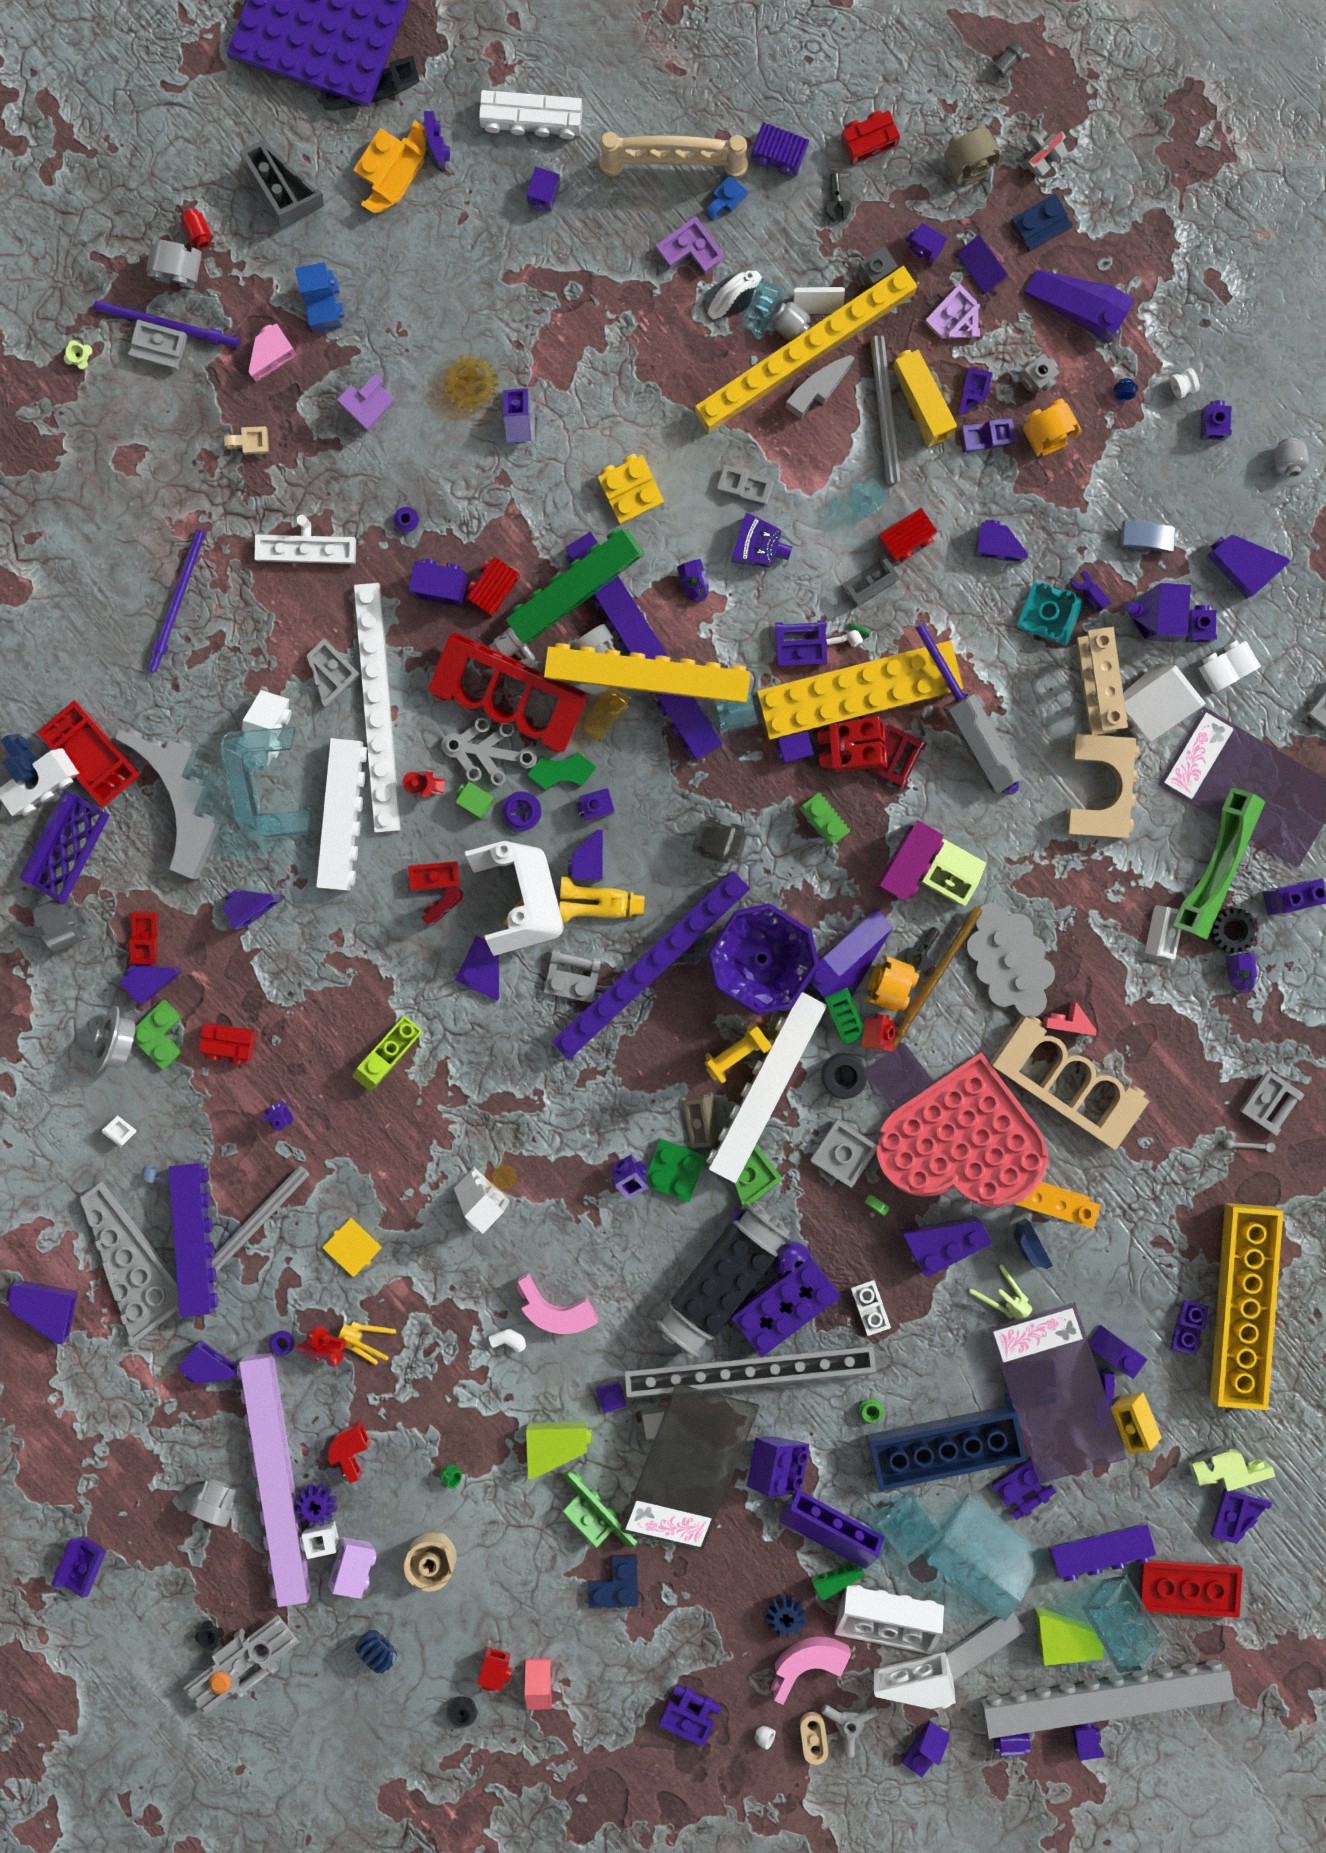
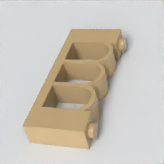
[990,1015,1150,1150]

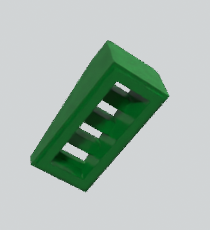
[824,988,864,1045]
[811,1564,865,1600]

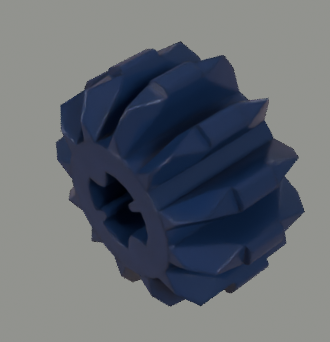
[765,1594,807,1639]
[355,1630,397,1674]

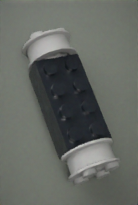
[656,1202,791,1359]

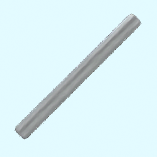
[870,335,900,485]
[212,1166,309,1273]

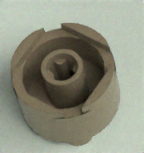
[944,124,1003,185]

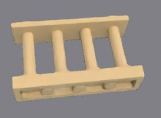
[1076,627,1128,735]

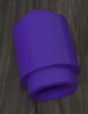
[993,1733,1031,1758]

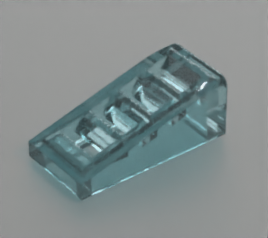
[740,278,786,336]

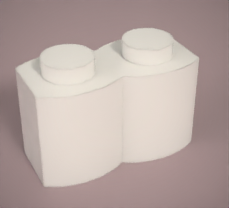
[1198,640,1261,694]

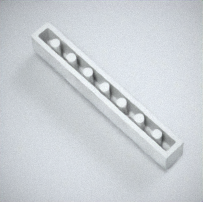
[706,992,827,1183]

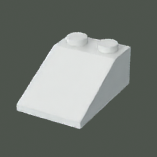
[874,1652,956,1709]

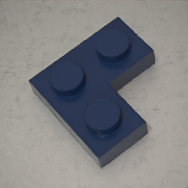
[0,734,39,783]
[588,1554,638,1608]

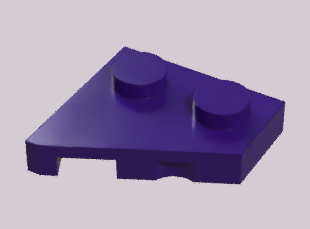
[455,936,500,1001]
[1210,1488,1272,1544]

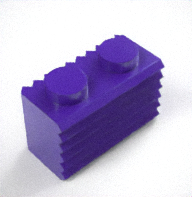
[751,122,809,176]

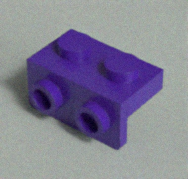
[51,1537,106,1598]

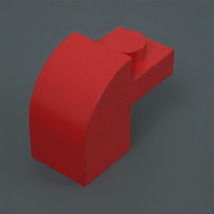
[328,1420,371,1484]

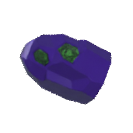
[677,559,709,603]
[1226,952,1257,993]

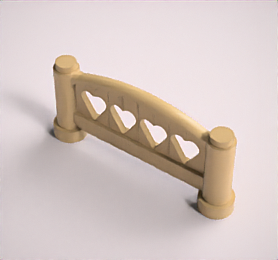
[599,132,748,180]

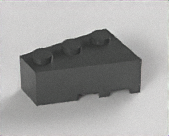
[240,140,323,229]

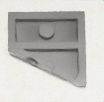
[306,638,361,708]

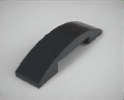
[319,55,420,111]

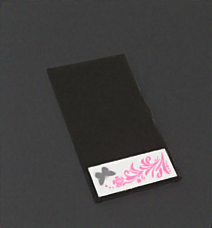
[620,1383,760,1551]

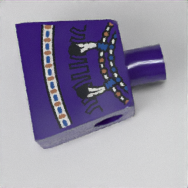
[731,512,793,567]

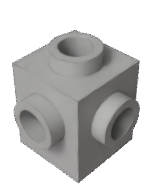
[1019,354,1060,396]

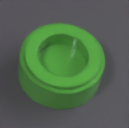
[864,1195,889,1216]

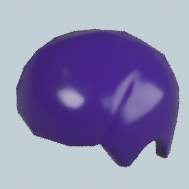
[773,1241,811,1277]

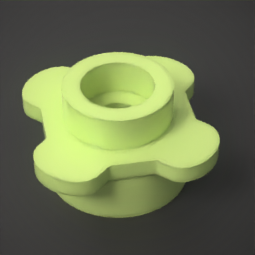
[64,340,92,369]

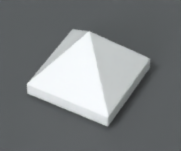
[102,1116,136,1147]

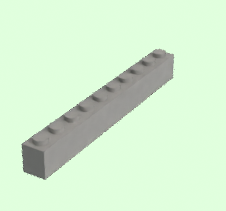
[625,1347,876,1399]
[981,1660,1234,1739]

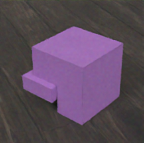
[337,374,395,432]

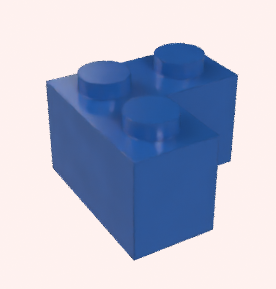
[295,262,345,332]

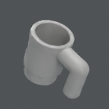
[489,627,535,666]

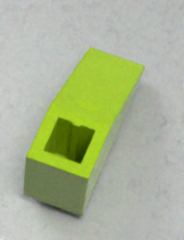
[352,1015,423,1092]

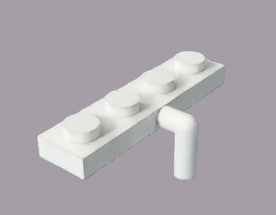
[255,515,356,564]

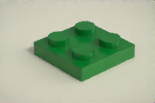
[646,1138,706,1202]

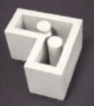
[240,690,291,766]

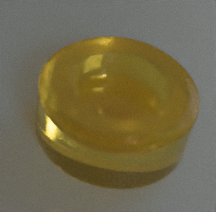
[492,1164,517,1189]

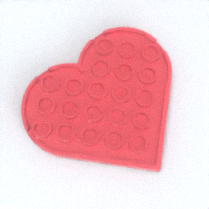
[877,1053,1048,1207]

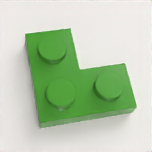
[133,1000,182,1070]

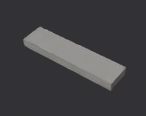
[946,1608,1026,1681]

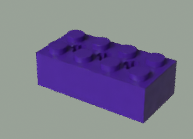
[731,1255,841,1357]

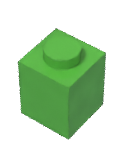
[455,782,496,819]

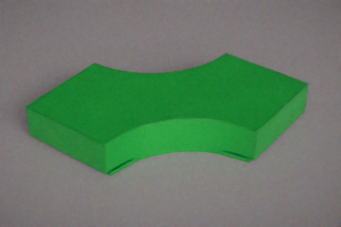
[527,752,597,790]

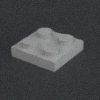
[810,1119,877,1188]

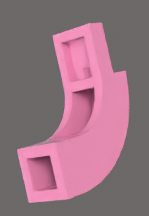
[517,1273,598,1334]
[771,1637,851,1705]

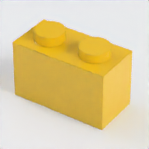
[1110,1392,1162,1454]

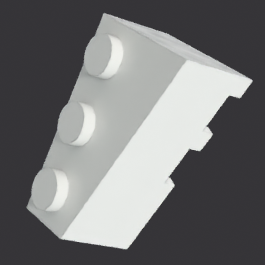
[454,1167,510,1234]

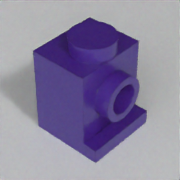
[906,222,947,267]
[1200,400,1232,440]
[1186,605,1217,643]
[1071,1722,1104,1761]

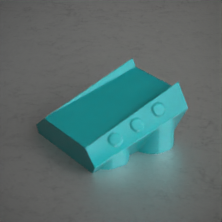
[1017,581,1084,646]

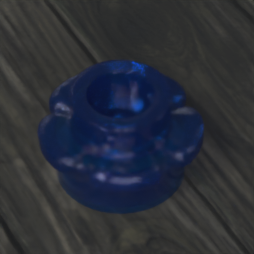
[1113,378,1139,400]

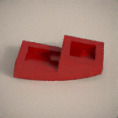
[129,911,158,964]

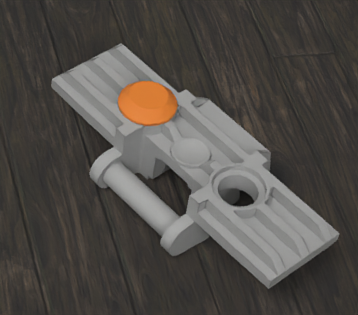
[183,1615,299,1715]

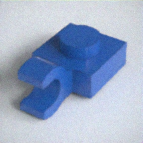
[706,175,748,221]

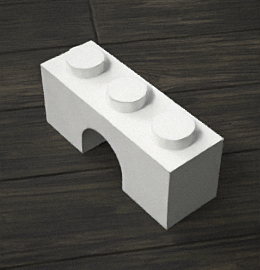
[0,748,79,816]

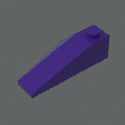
[1023,270,1135,343]
[809,909,893,1007]

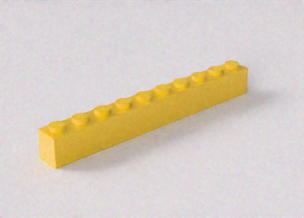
[695,266,918,434]

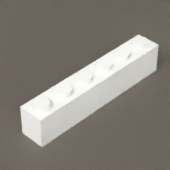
[317,738,367,890]

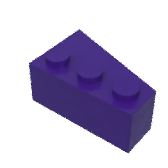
[900,1217,992,1278]

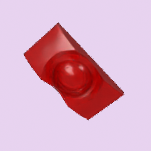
[37,700,141,808]

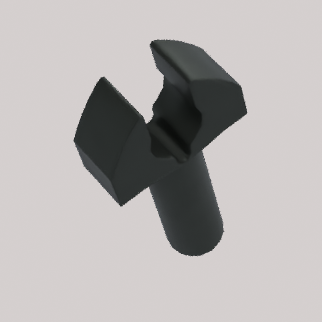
[825,172,851,222]
[905,927,940,971]

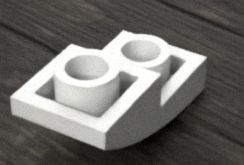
[851,1280,891,1336]

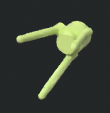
[969,1265,1032,1322]

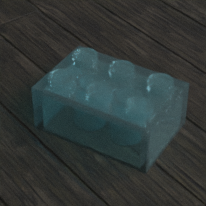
[1082,1575,1163,1673]

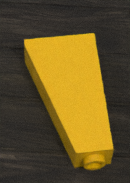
[893,350,957,448]

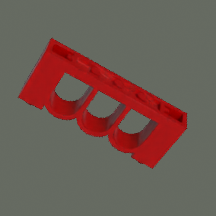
[428,632,591,753]

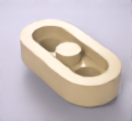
[800,1712,828,1765]

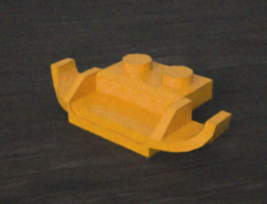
[353,120,426,213]

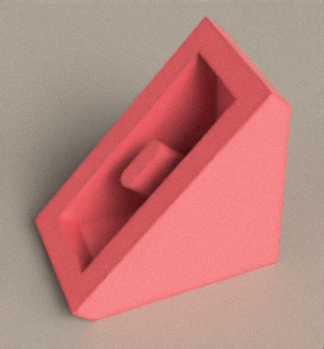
[525,1658,552,1710]

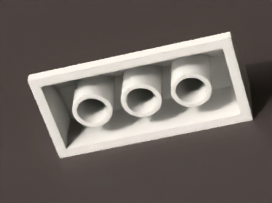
[834,1585,944,1655]

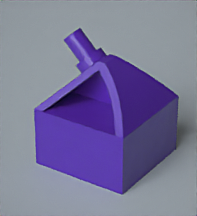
[1123,583,1191,642]

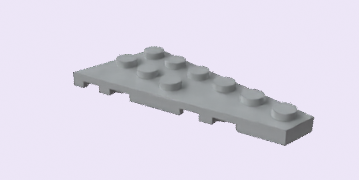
[80,1182,179,1346]

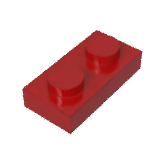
[408,861,461,891]

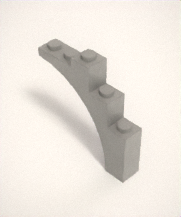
[115,728,220,879]

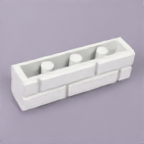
[479,90,583,139]

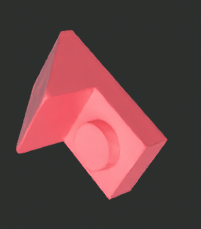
[1042,1001,1096,1036]

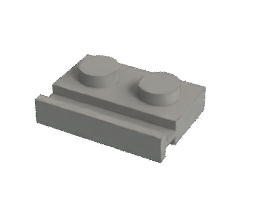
[128,320,188,370]

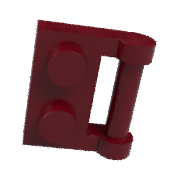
[866,724,927,788]
[422,887,464,926]

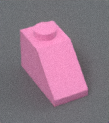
[249,323,297,382]

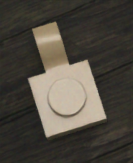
[224,426,269,455]

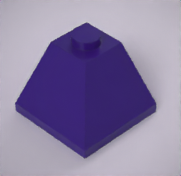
[221,889,283,929]

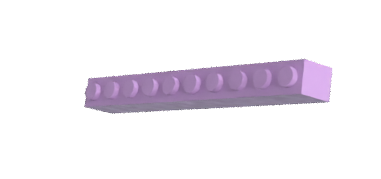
[237,1352,312,1607]

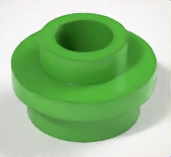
[859,1399,884,1424]

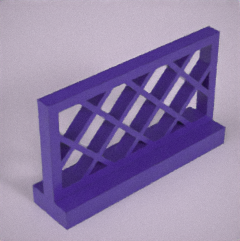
[19,789,110,904]

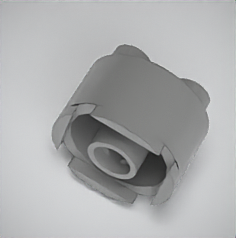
[146,239,202,289]

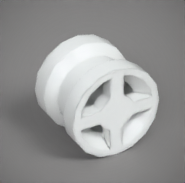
[1170,368,1200,399]

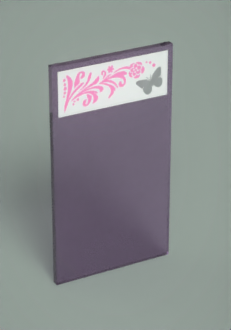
[1158,707,1326,867]
[988,1302,1127,1484]

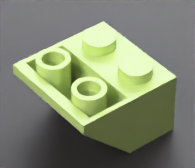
[918,839,986,906]

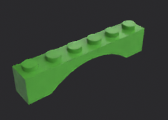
[1173,787,1266,940]

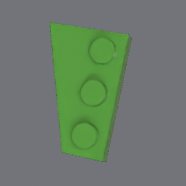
[718,1126,783,1209]

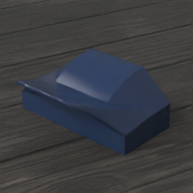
[1014,1218,1053,1269]

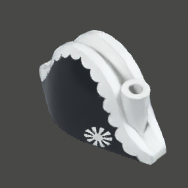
[707,271,762,320]

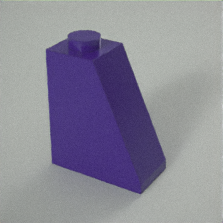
[1207,534,1291,599]
[6,1280,78,1345]

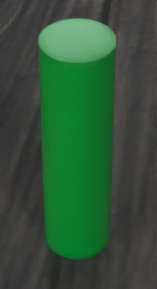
[849,622,871,637]

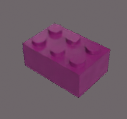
[875,820,944,901]

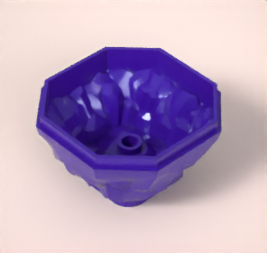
[707,903,819,1016]

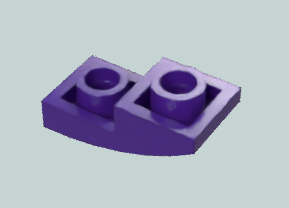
[424,111,450,171]
[1170,1300,1209,1355]

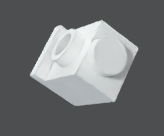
[300,1521,340,1559]

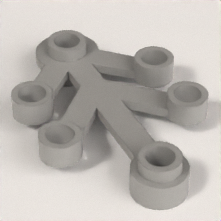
[442,717,538,786]

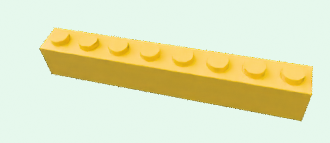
[544,643,751,704]

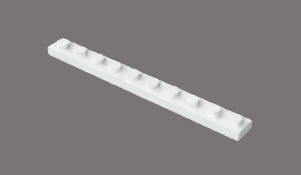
[354,583,401,833]

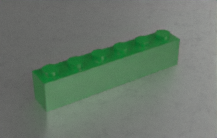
[506,528,646,644]

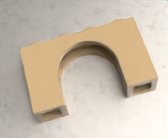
[1064,734,1139,839]

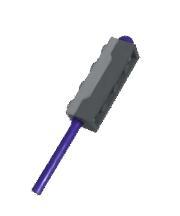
[915,623,1022,795]

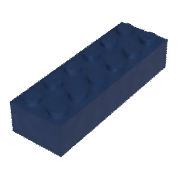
[867,1405,1027,1491]

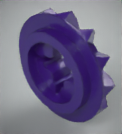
[502,791,541,831]

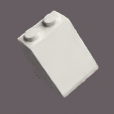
[1123,663,1206,742]

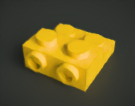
[598,454,664,525]

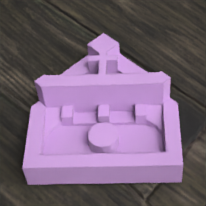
[923,284,980,339]

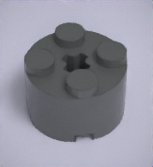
[33,895,89,952]

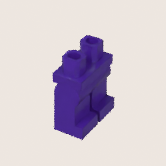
[1262,878,1326,915]

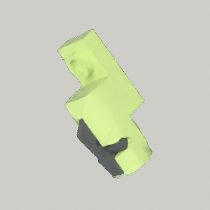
[1189,1446,1275,1491]

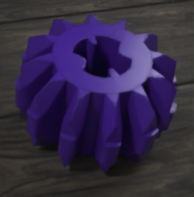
[295,1483,337,1527]

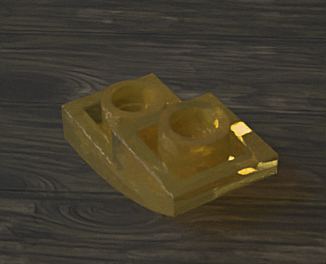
[581,687,631,742]

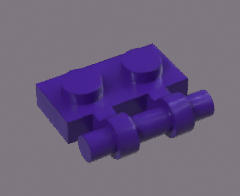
[991,1456,1057,1521]
[659,1685,721,1747]

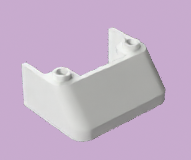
[465,841,564,956]

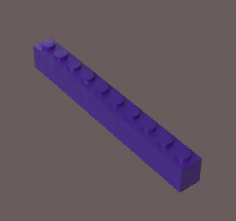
[564,531,722,761]
[552,871,750,1060]

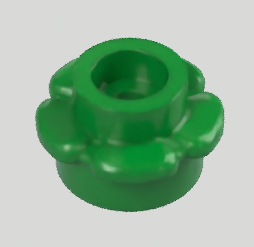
[439,1464,462,1489]

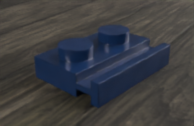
[1011,193,1073,253]

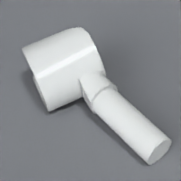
[826,631,863,647]

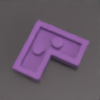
[656,216,725,274]

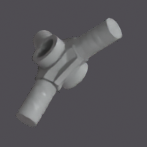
[821,1704,879,1757]

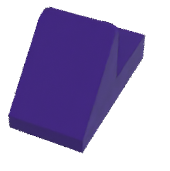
[901,1720,950,1777]

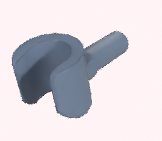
[143,1166,170,1189]

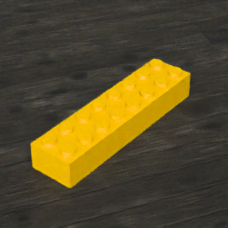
[756,640,963,741]
[1210,1203,1283,1410]

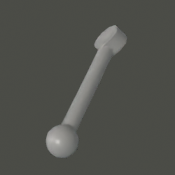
[1224,1139,1276,1152]

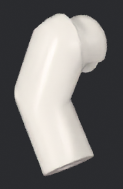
[489,1329,526,1352]

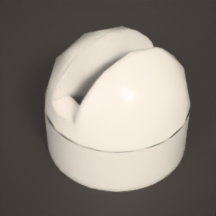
[755,1726,775,1749]

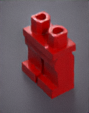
[818,716,888,773]

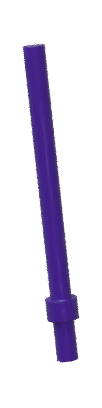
[94,300,240,348]
[147,529,206,673]

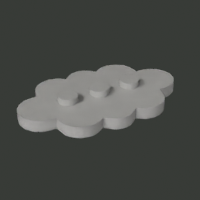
[966,903,1055,1017]

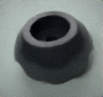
[447,1696,478,1728]

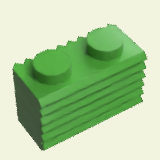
[799,793,850,846]

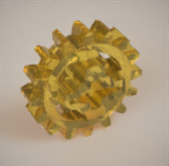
[444,354,499,411]

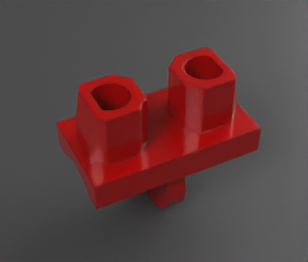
[402,771,445,797]
[296,1326,347,1367]

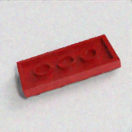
[1139,1560,1243,1618]

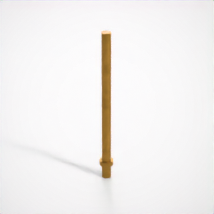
[892,906,983,1047]

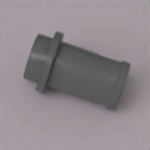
[992,43,1024,78]

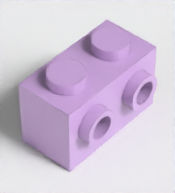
[328,1537,376,1599]

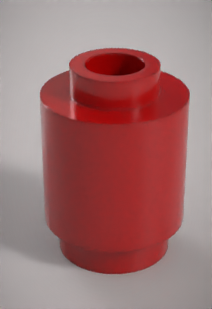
[180,209,213,249]

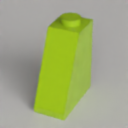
[526,1422,592,1480]
[1035,1607,1107,1666]

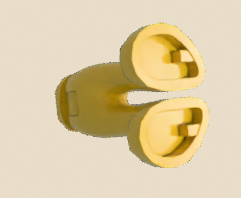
[559,876,645,924]

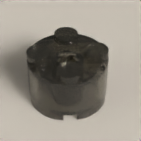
[691,816,748,865]

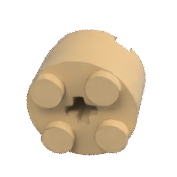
[404,1532,457,1592]

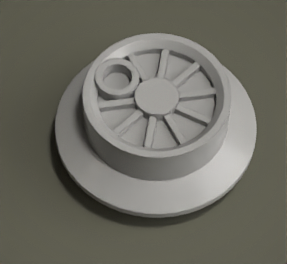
[92,1005,135,1073]

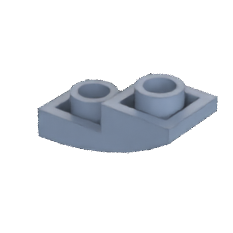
[1120,521,1175,554]

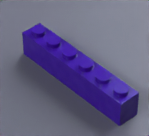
[169,1163,219,1317]

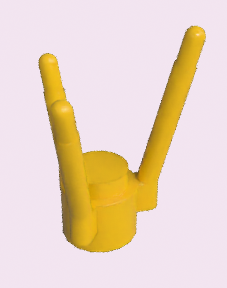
[338,1321,396,1365]

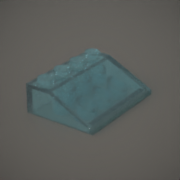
[923,1493,1046,1621]

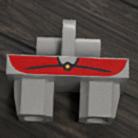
[1019,130,1068,177]

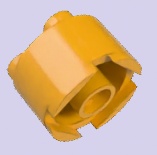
[1023,398,1082,456]
[866,955,919,1012]

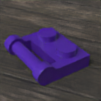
[775,620,827,667]

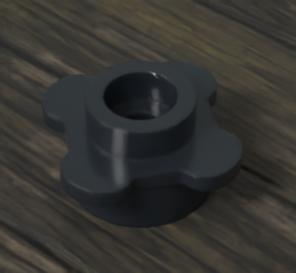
[195,1620,224,1650]

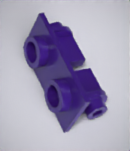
[260,1101,293,1130]

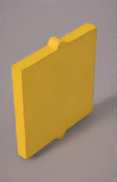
[322,1218,382,1277]

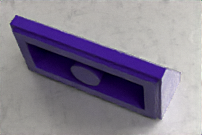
[956,235,1008,294]

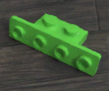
[560,1471,638,1548]

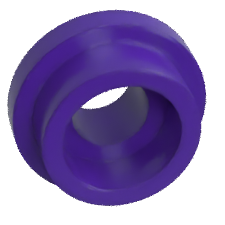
[394,507,419,532]
[269,1330,295,1356]

